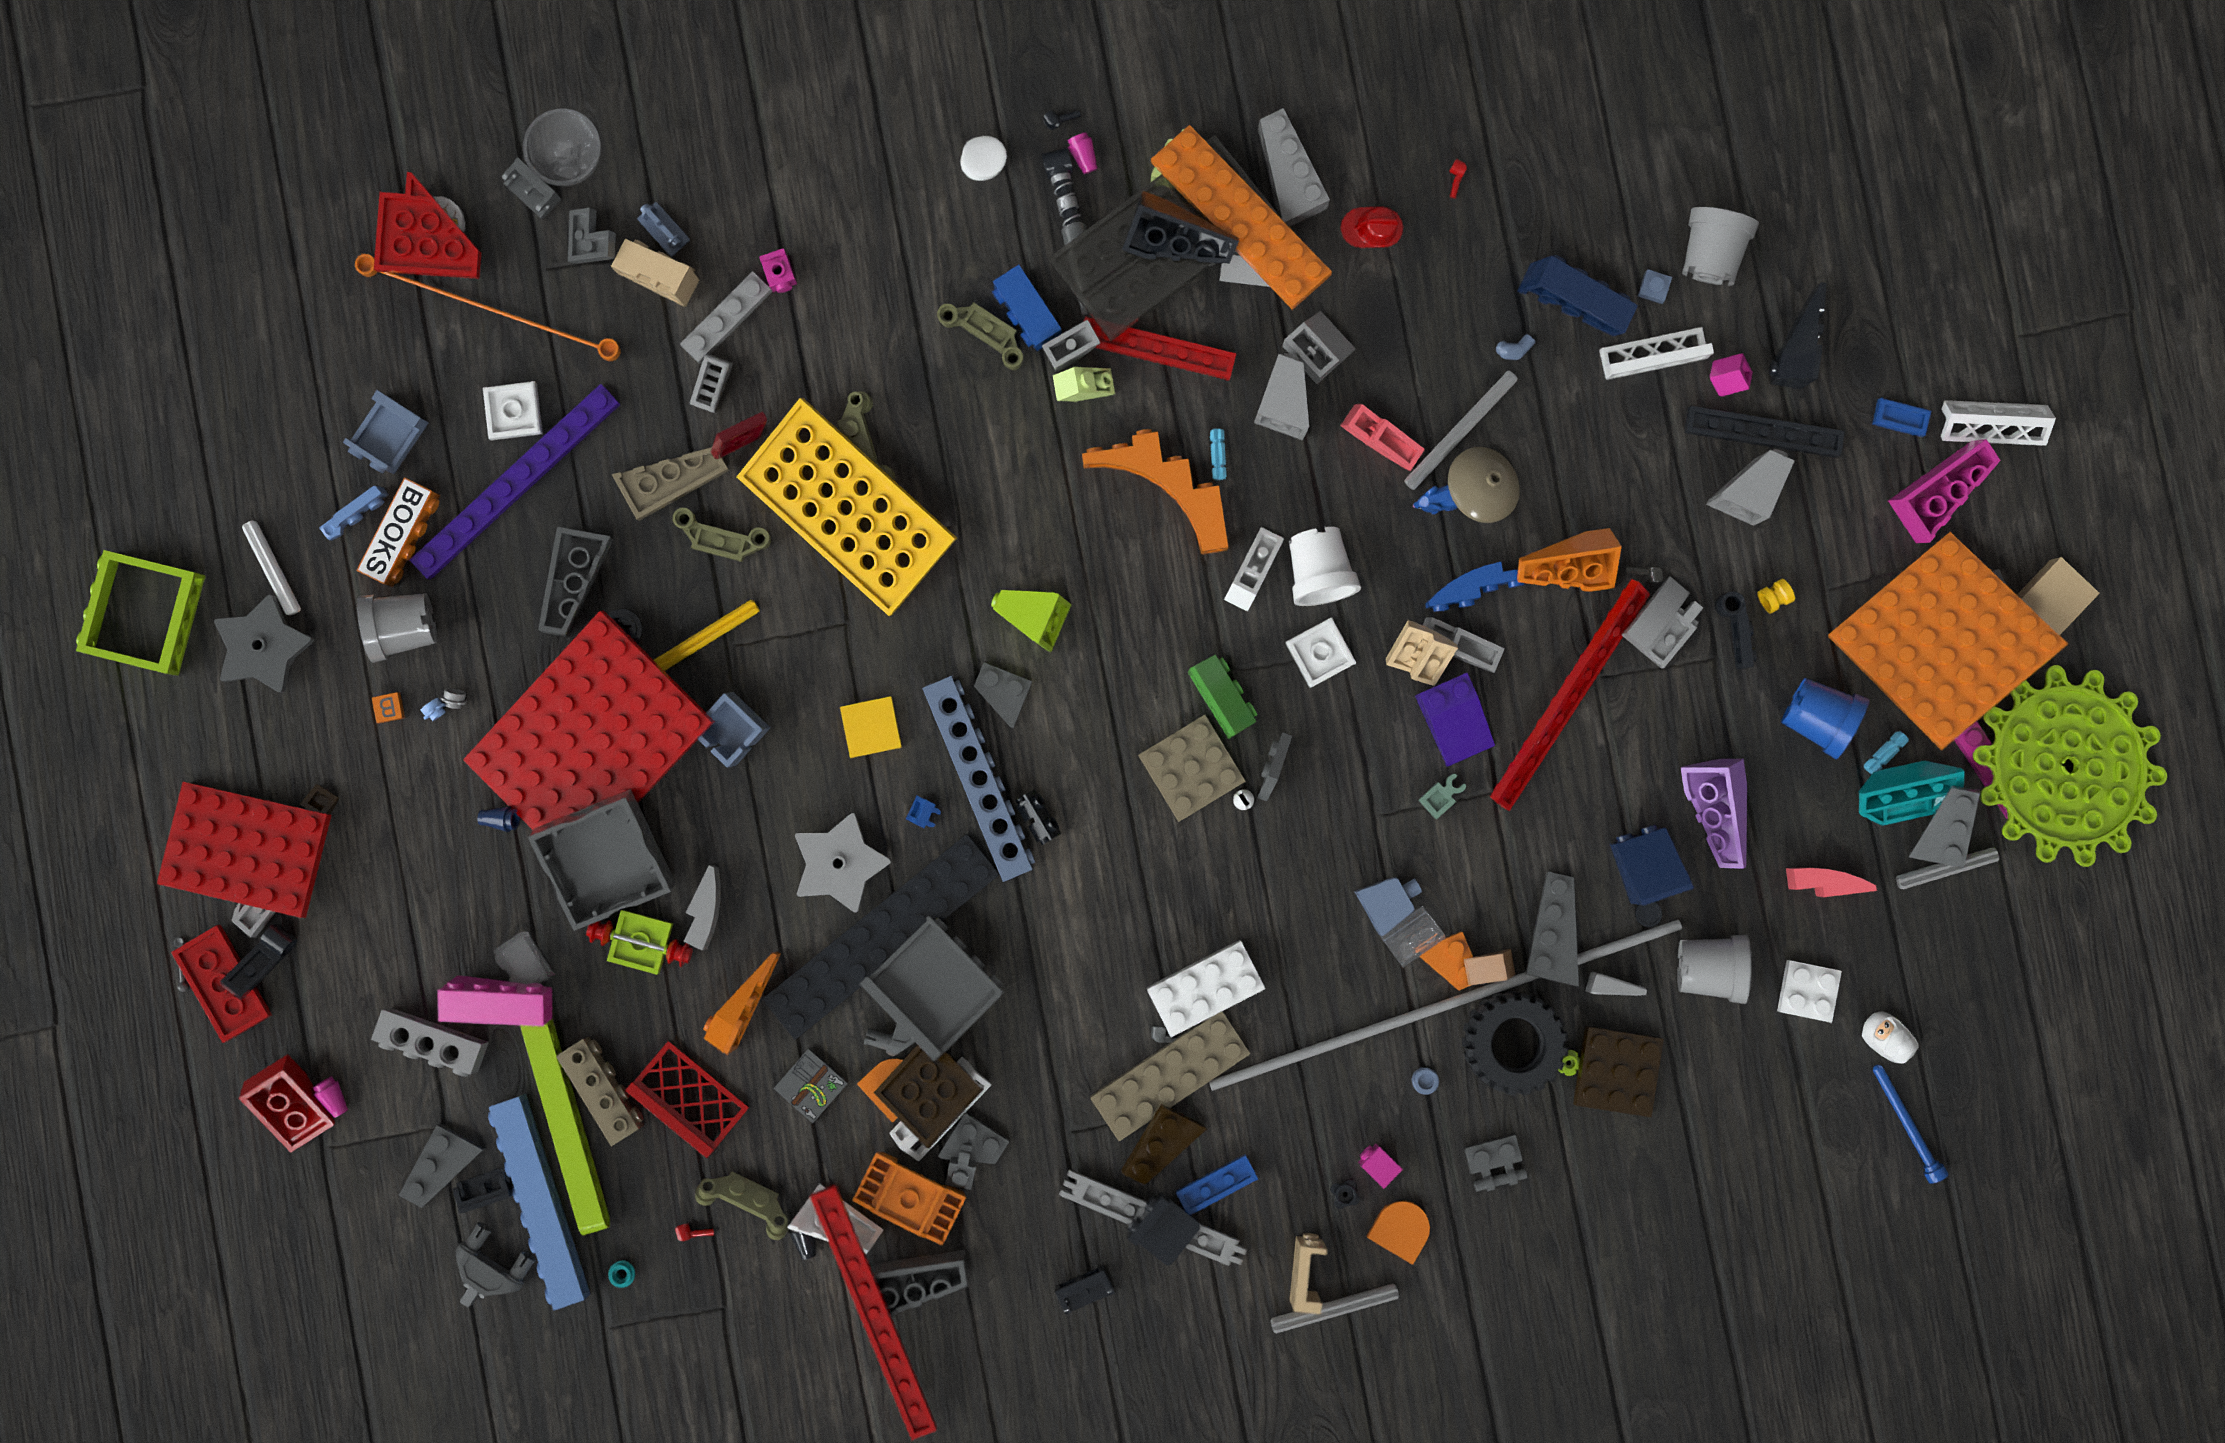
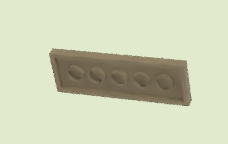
[1090,1011,1250,1141]

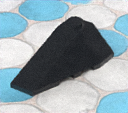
[1122,191,1239,264]

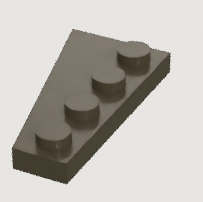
[612,447,730,521]

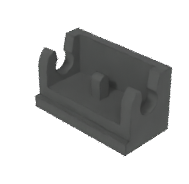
[502,157,562,220]

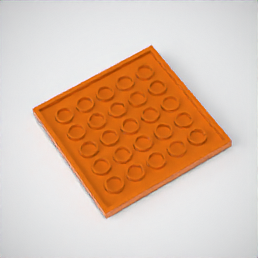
[1828,532,2068,750]

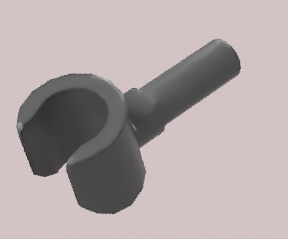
[1151,1026,1176,1043]

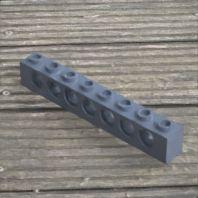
[922,676,1036,882]

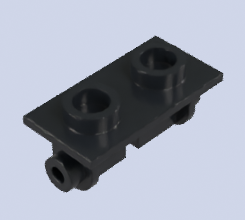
[1015,789,1061,845]

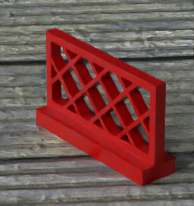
[625,1041,749,1158]

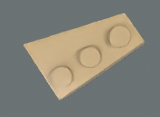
[611,239,699,307]

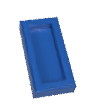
[1872,398,1931,437]

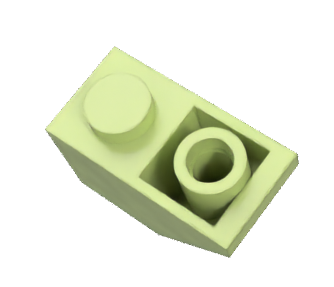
[1053,367,1115,401]

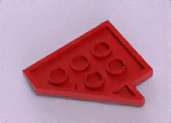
[374,172,482,279]

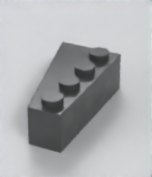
[538,527,613,637]

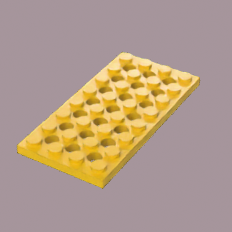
[737,398,957,616]

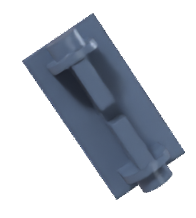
[637,202,690,257]

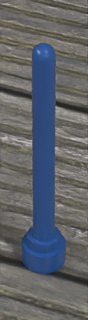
[1873,1065,1949,1184]

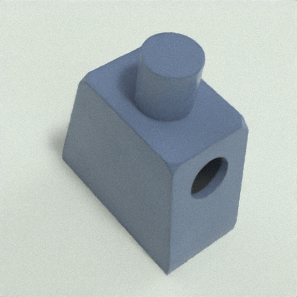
[1354,877,1422,936]

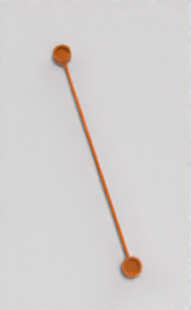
[355,254,621,361]

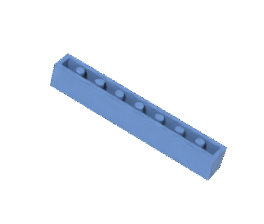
[488,1094,590,1310]

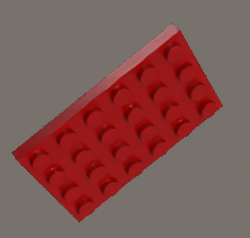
[157,782,332,918]

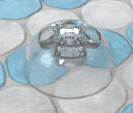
[523,109,601,187]

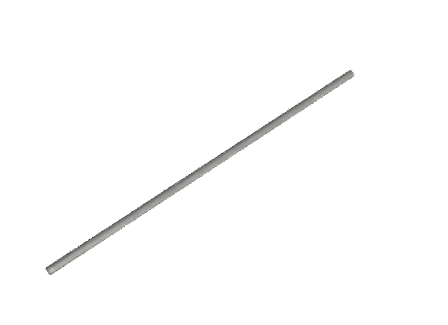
[1209,920,1682,1091]

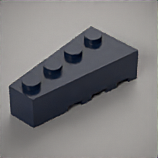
[1517,255,1638,336]

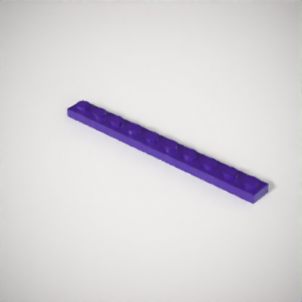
[410,384,621,580]

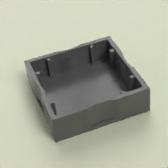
[528,789,675,931]

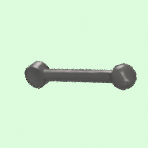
[174,937,189,992]

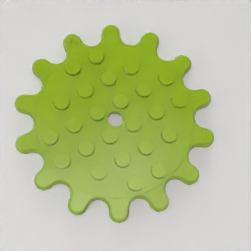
[1972,665,2167,867]

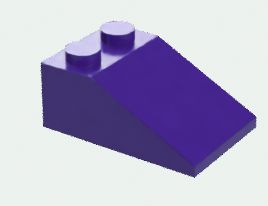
[1415,673,1495,767]

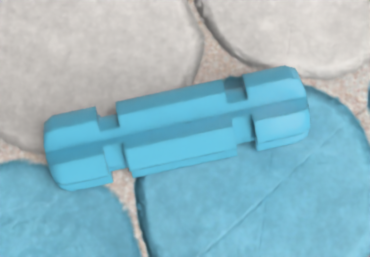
[1210,429,1226,480]
[1864,731,1909,774]

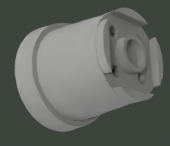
[1682,207,1759,285]
[357,593,437,663]
[1677,935,1751,1004]

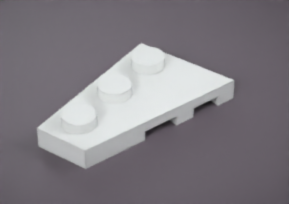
[788,1184,883,1254]

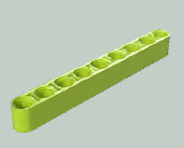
[520,1019,610,1235]

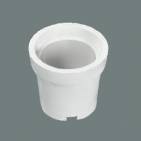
[1289,527,1361,606]

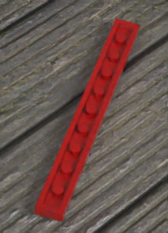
[1490,579,1650,811]
[810,1184,937,1440]

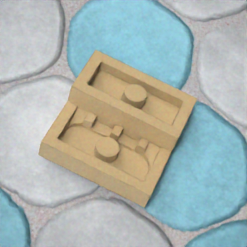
[1386,620,1458,686]

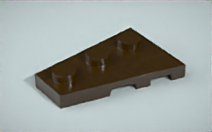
[1121,1104,1207,1185]

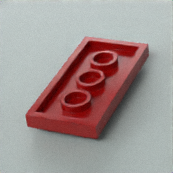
[171,925,272,1043]

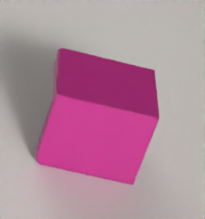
[1710,353,1753,396]

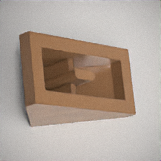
[1464,949,1516,985]

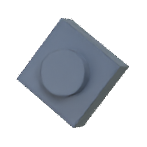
[1637,269,1672,304]

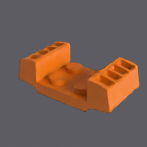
[852,1151,966,1246]

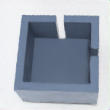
[698,692,771,768]

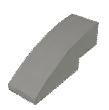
[1622,577,1690,652]
[1423,617,1504,673]
[684,865,721,951]

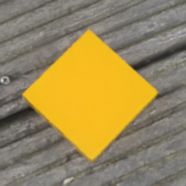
[840,696,902,758]

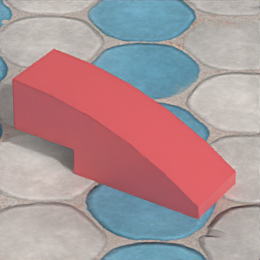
[1340,404,1425,471]
[1786,867,1877,897]

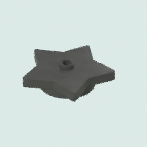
[214,595,315,693]

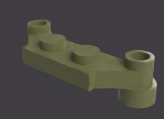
[937,302,1023,370]
[837,391,895,480]
[673,508,771,562]
[695,1171,788,1240]

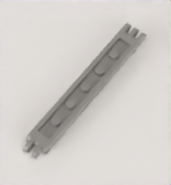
[1059,1169,1247,1266]

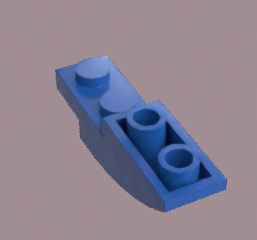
[1425,562,1524,612]

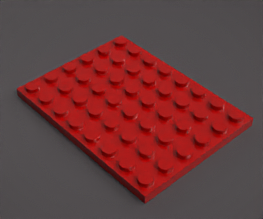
[463,610,715,830]

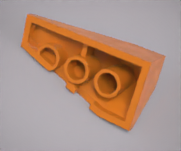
[1517,528,1622,592]
[703,951,781,1054]

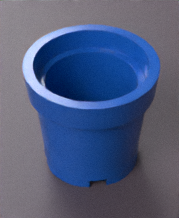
[1781,678,1869,759]

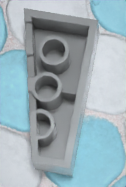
[1258,108,1330,227]

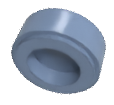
[1411,1067,1439,1095]

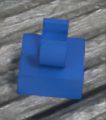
[906,796,941,828]

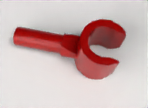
[1449,159,1467,198]
[675,1223,714,1241]

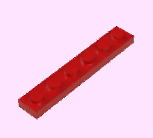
[1084,317,1236,381]

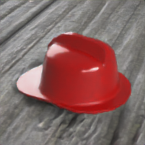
[1341,206,1403,248]

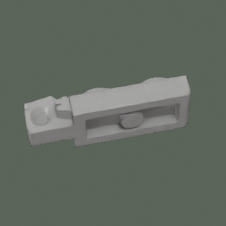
[1642,601,1703,668]

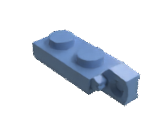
[319,486,389,540]

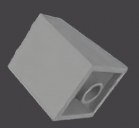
[1254,353,1309,440]
[1706,449,1794,526]

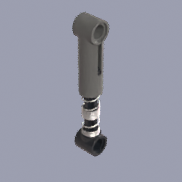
[1042,148,1108,315]

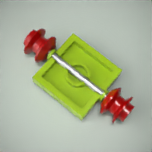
[586,910,693,975]

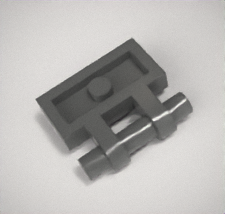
[1463,1134,1527,1192]

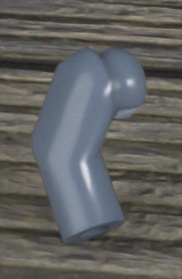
[1496,334,1535,360]

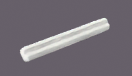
[242,521,301,616]

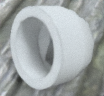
[1233,789,1254,810]

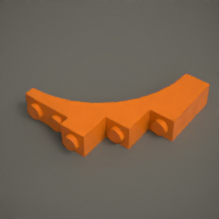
[1082,429,1228,554]

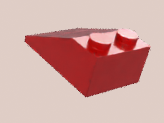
[239,1054,335,1152]

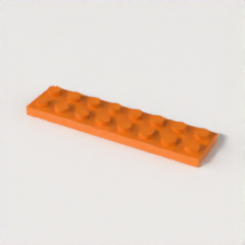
[1151,125,1332,310]

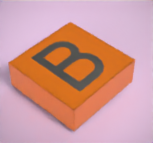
[372,692,405,723]

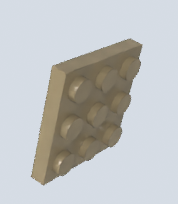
[1138,715,1246,822]

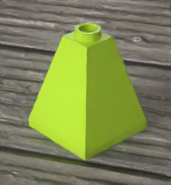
[991,590,1071,652]

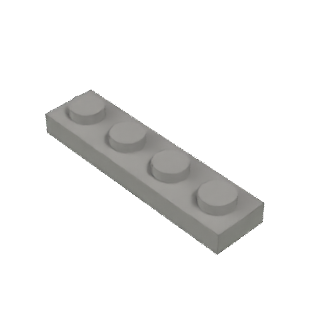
[680,271,773,364]

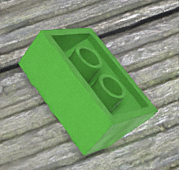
[1188,655,1257,739]

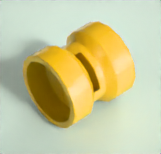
[1757,579,1795,614]

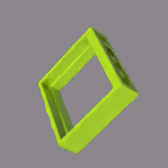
[76,550,205,676]

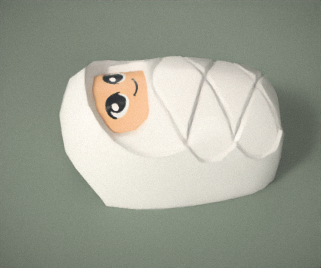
[1862,1011,1919,1063]

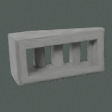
[690,354,733,413]
[1585,971,1647,996]

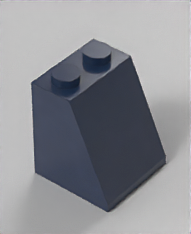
[1610,824,1693,905]

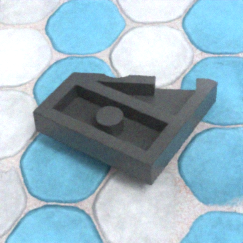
[974,662,1032,728]
[1257,732,1292,801]

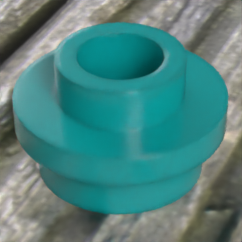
[608,1260,636,1288]

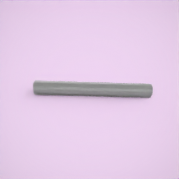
[1271,1284,1399,1333]

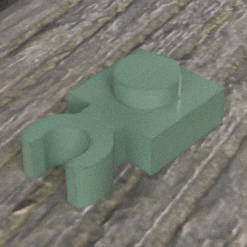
[1418,774,1466,819]

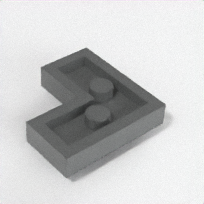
[568,208,616,264]

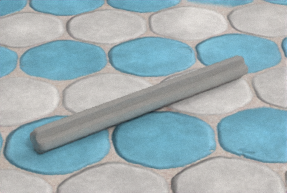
[1404,371,1518,490]

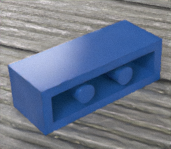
[992,265,1062,352]

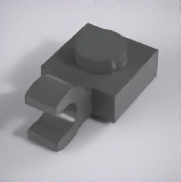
[945,1143,977,1190]

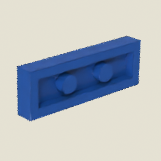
[1176,1154,1258,1215]

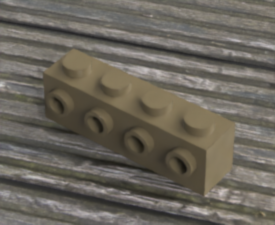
[556,1037,644,1146]

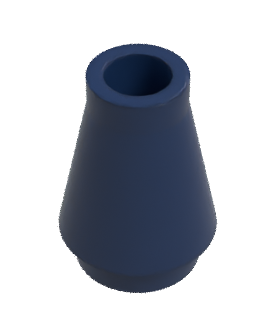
[477,806,520,832]

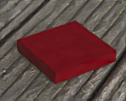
[711,411,767,460]

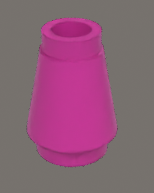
[1068,133,1098,174]
[313,1076,348,1118]

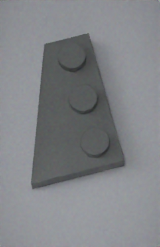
[1909,785,1980,868]
[399,1124,486,1208]

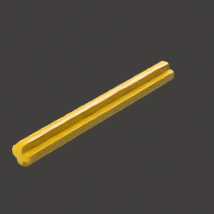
[654,600,760,671]

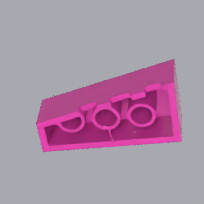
[1888,439,2001,543]
[438,975,552,1026]

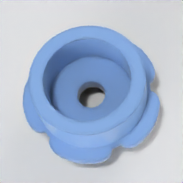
[421,698,445,721]

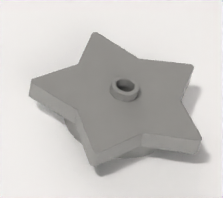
[795,813,892,913]

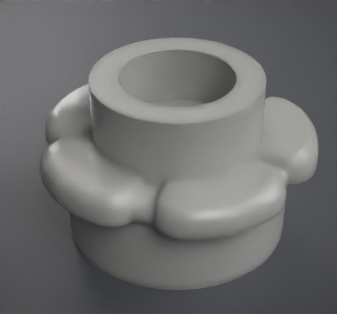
[441,688,467,709]

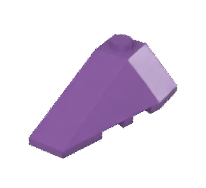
[1681,759,1747,869]

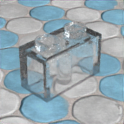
[494,931,555,984]

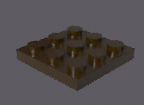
[1573,1026,1664,1117]
[874,1045,984,1149]

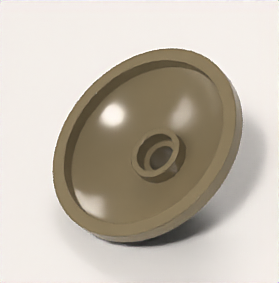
[1448,447,1520,523]

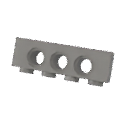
[371,1007,489,1077]

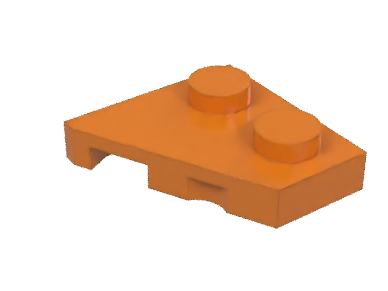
[1415,931,1473,990]

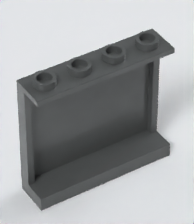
[860,916,1004,1061]

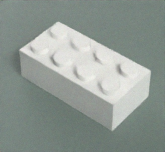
[1147,940,1265,1037]

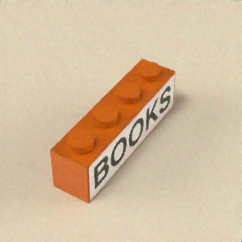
[356,477,440,587]

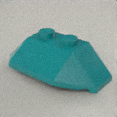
[1859,761,1964,826]

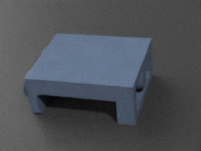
[343,390,428,474]

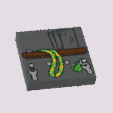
[773,1048,849,1123]

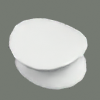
[961,136,1007,181]

